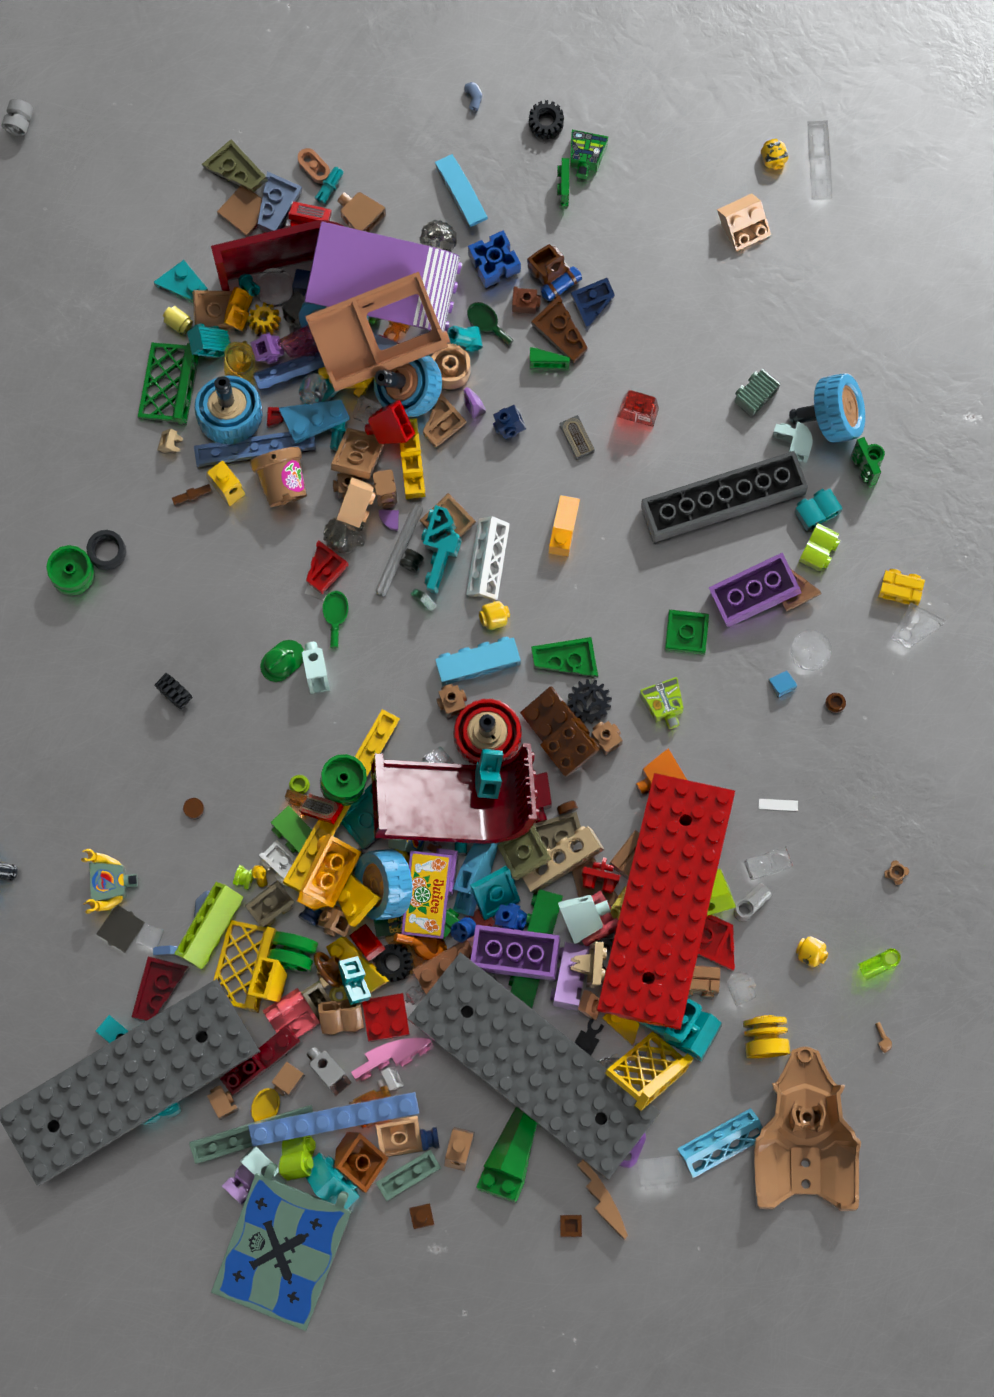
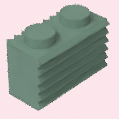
[735,369,780,417]

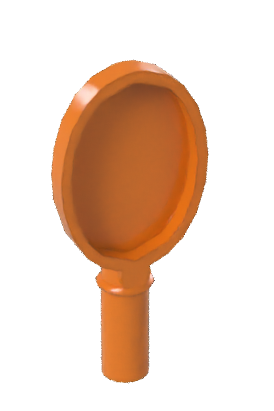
[394,933,447,960]

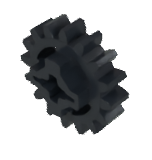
[567,679,612,724]

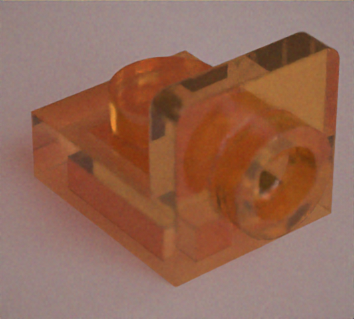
[285,789,307,820]

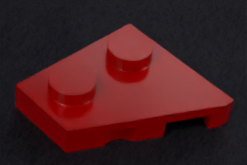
[306,540,349,595]

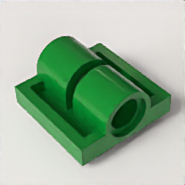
[851,437,885,487]

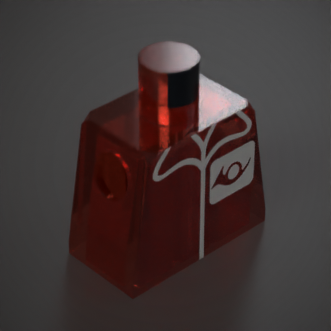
[617,390,659,427]

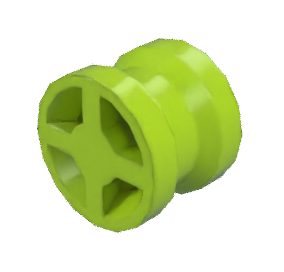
[233,865,254,890]

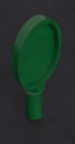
[467,302,514,346]

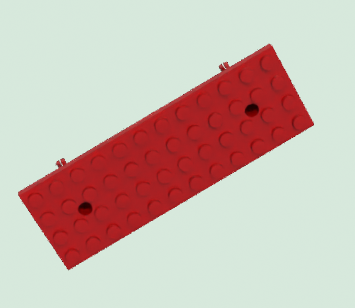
[597,773,735,1030]

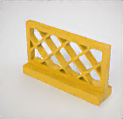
[213,920,277,1013]
[605,1031,694,1111]

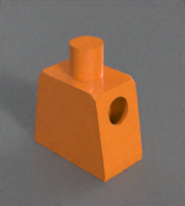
[636,748,687,794]

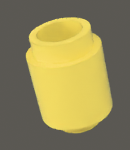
[163,306,193,334]

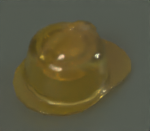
[224,341,255,382]

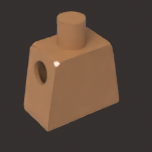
[337,192,386,232]
[444,1127,475,1171]

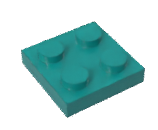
[470,866,521,920]

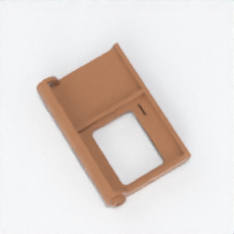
[305,271,450,392]

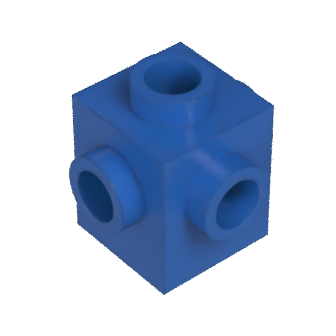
[495,903,528,931]

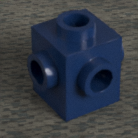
[493,404,526,439]

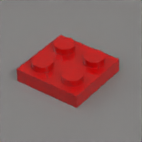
[362,993,410,1042]

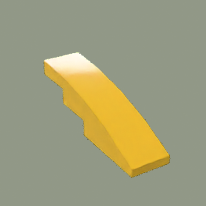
[400,418,426,499]

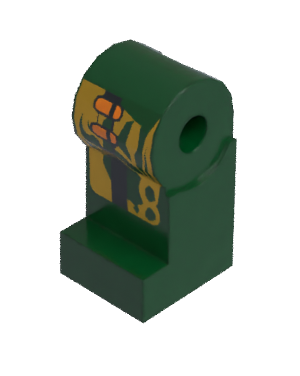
[374,914,404,940]

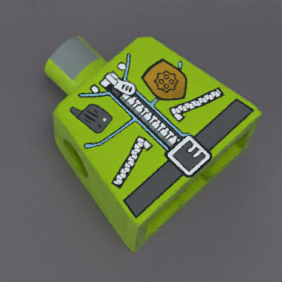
[639,677,684,729]

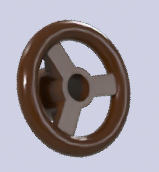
[314,952,342,988]

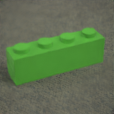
[271,805,312,854]

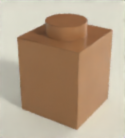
[272,1062,305,1096]

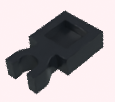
[574,1018,604,1056]

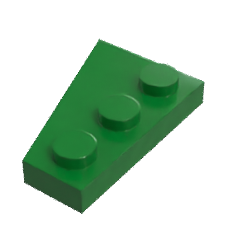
[531,637,598,678]

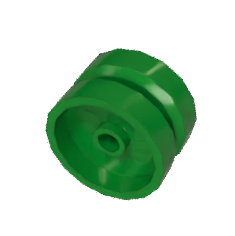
[46,545,95,596]
[320,754,367,806]
[267,931,318,972]

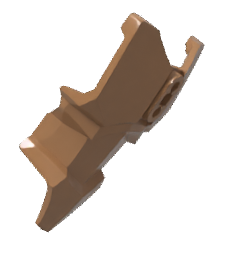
[754,1047,861,1211]

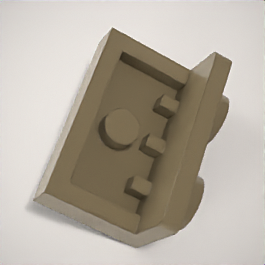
[244,880,295,927]

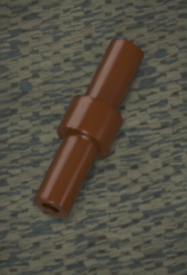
[172,484,212,505]

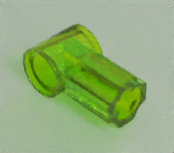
[858,948,901,981]

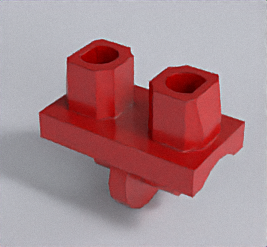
[582,858,620,894]

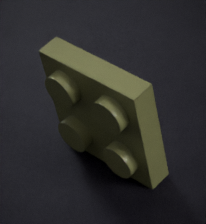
[497,825,552,881]

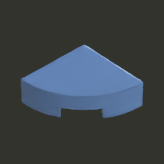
[153,946,178,956]

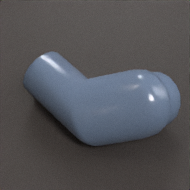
[464,82,483,111]

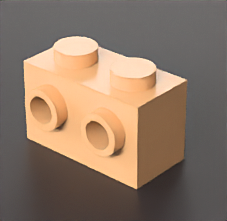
[337,477,376,528]

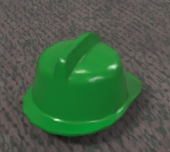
[260,640,304,682]

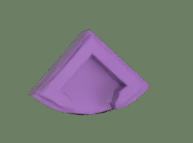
[379,510,399,531]

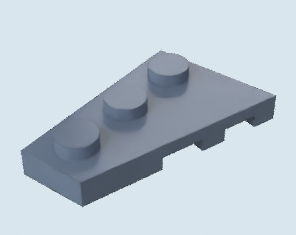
[258,171,302,232]

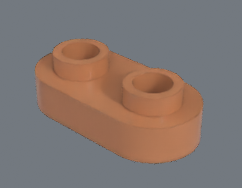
[298,148,330,183]

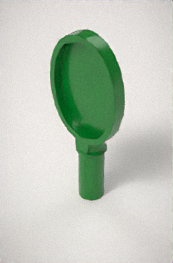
[323,591,349,648]

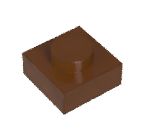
[409,1203,435,1229]
[560,1215,582,1237]

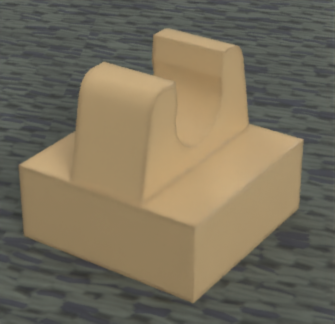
[157,429,183,453]

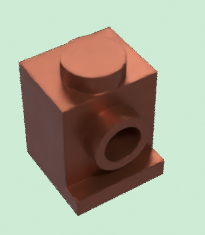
[512,286,541,314]

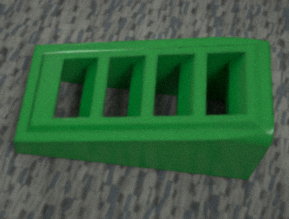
[530,347,570,369]

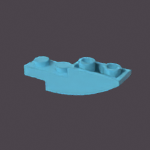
[453,843,499,916]

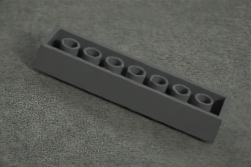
[641,451,808,543]

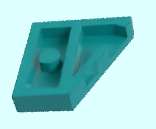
[154,260,208,303]

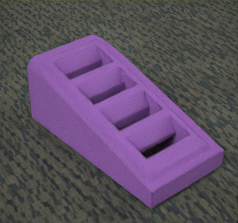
[464,387,486,418]

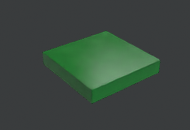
[665,609,709,655]

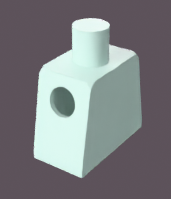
[302,642,330,694]
[558,895,611,944]
[240,1146,286,1184]

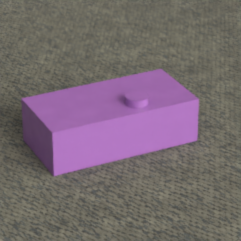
[709,552,802,628]
[471,925,560,981]

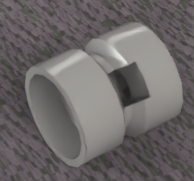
[1,99,34,136]

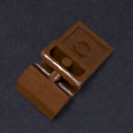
[520,686,599,777]

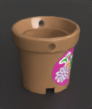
[250,447,307,507]

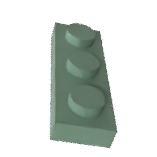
[376,1149,441,1201]

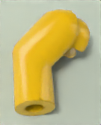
[251,865,268,887]

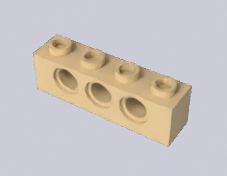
[522,826,605,894]

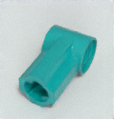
[447,326,483,352]

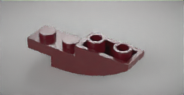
[220,1025,300,1096]

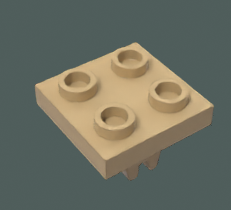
[570,942,607,988]

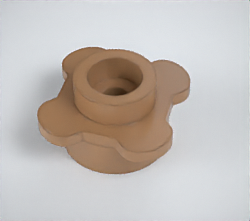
[884,860,909,885]

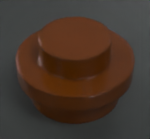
[825,693,846,713]

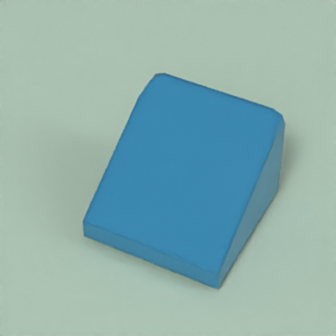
[769,671,797,697]

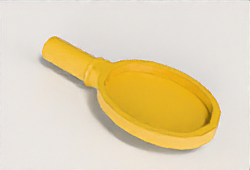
[251,1088,280,1122]

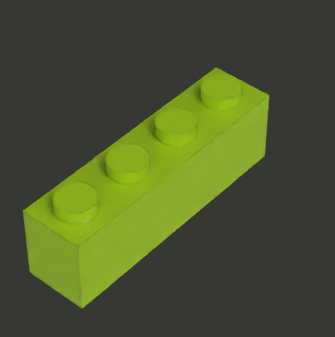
[174,882,243,969]

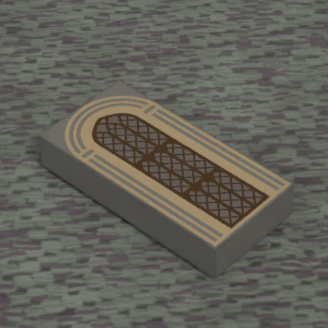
[560,415,595,460]

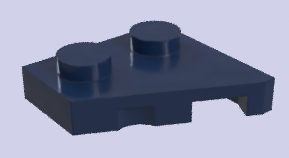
[571,278,615,328]

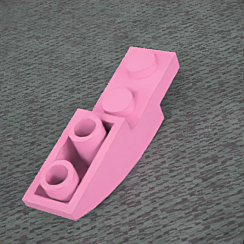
[351,1038,432,1082]

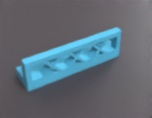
[678,1108,763,1178]

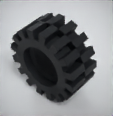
[529,100,564,139]
[154,673,193,710]
[373,943,413,982]

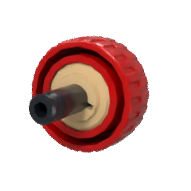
[453,699,522,765]

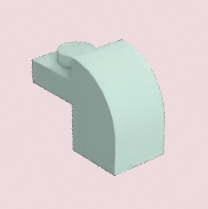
[772,422,813,463]

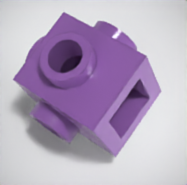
[250,333,285,364]

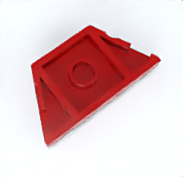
[698,915,735,971]

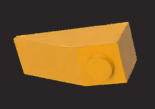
[549,495,580,557]

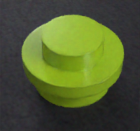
[289,775,310,795]

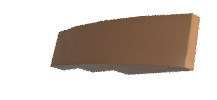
[577,1160,628,1240]

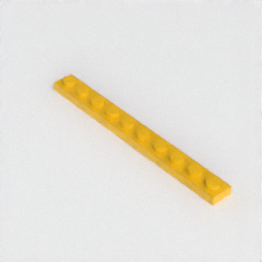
[283,709,400,892]

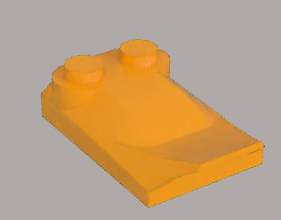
[297,834,362,911]

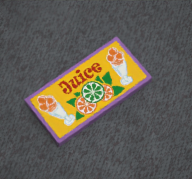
[402,851,453,939]

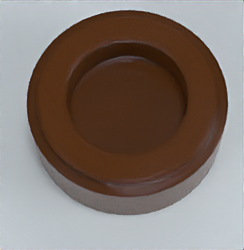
[183,798,204,819]
[557,800,578,816]

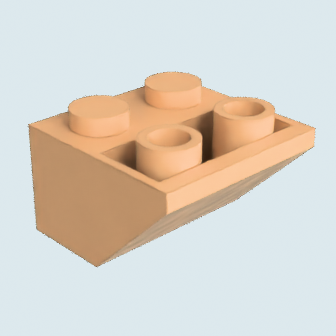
[717,193,771,251]

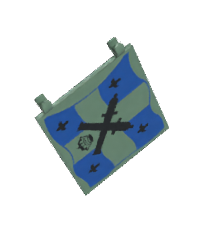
[211,1163,352,1331]

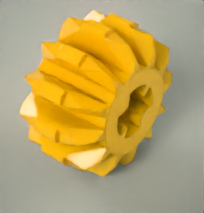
[247,302,281,335]

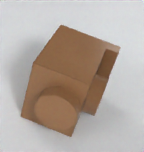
[207,1085,239,1120]

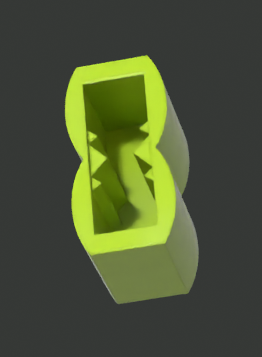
[799,523,841,572]
[279,1135,316,1181]

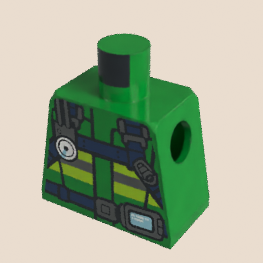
[570,129,609,179]

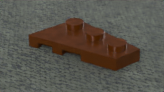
[531,295,588,364]

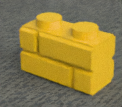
[878,569,925,607]

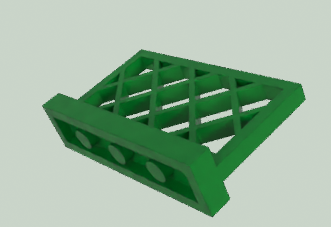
[138,342,199,425]

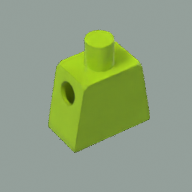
[707,869,736,916]

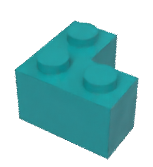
[306,1152,360,1209]

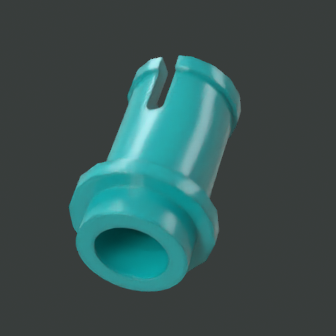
[238,274,260,296]

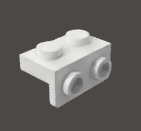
[259,840,296,885]

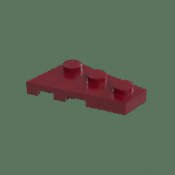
[131,956,189,1021]

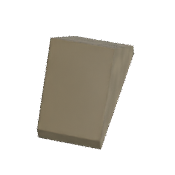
[301,981,331,1021]

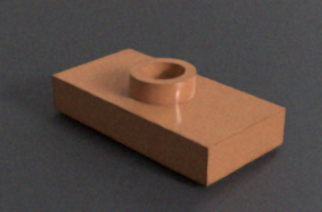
[578,990,600,1021]

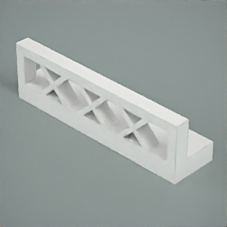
[466,516,510,601]

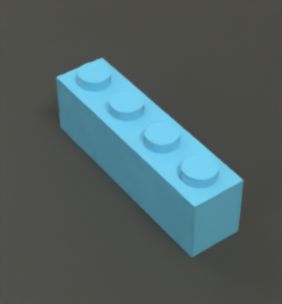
[435,637,521,687]

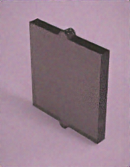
[96,905,145,953]

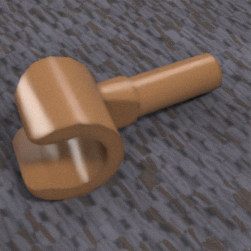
[875,1022,892,1053]

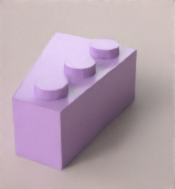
[550,942,589,1011]

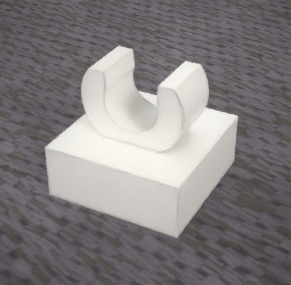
[377,1067,404,1091]

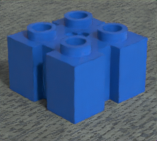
[468,230,521,288]

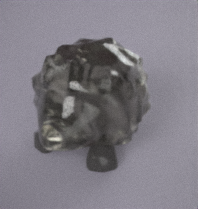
[419,220,457,252]
[323,517,365,554]

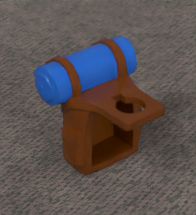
[527,244,582,302]

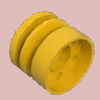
[743,1015,790,1059]

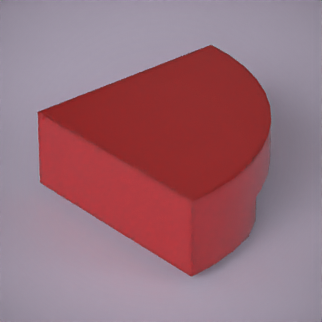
[267,407,284,428]

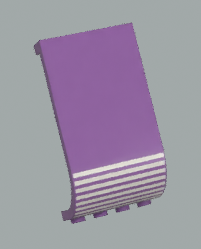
[304,222,462,332]

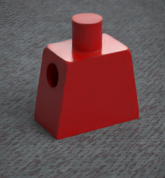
[364,400,415,444]

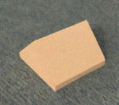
[375,1116,423,1157]

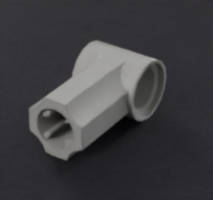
[734,883,772,922]

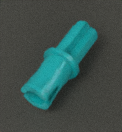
[315,167,344,205]
[330,422,346,451]

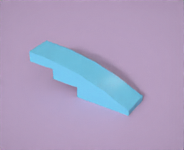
[435,154,488,227]

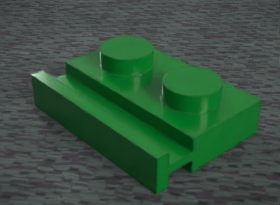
[557,158,569,206]

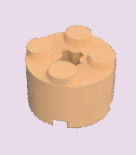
[431,344,470,390]

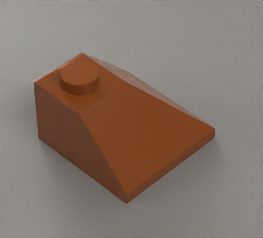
[335,1132,389,1193]

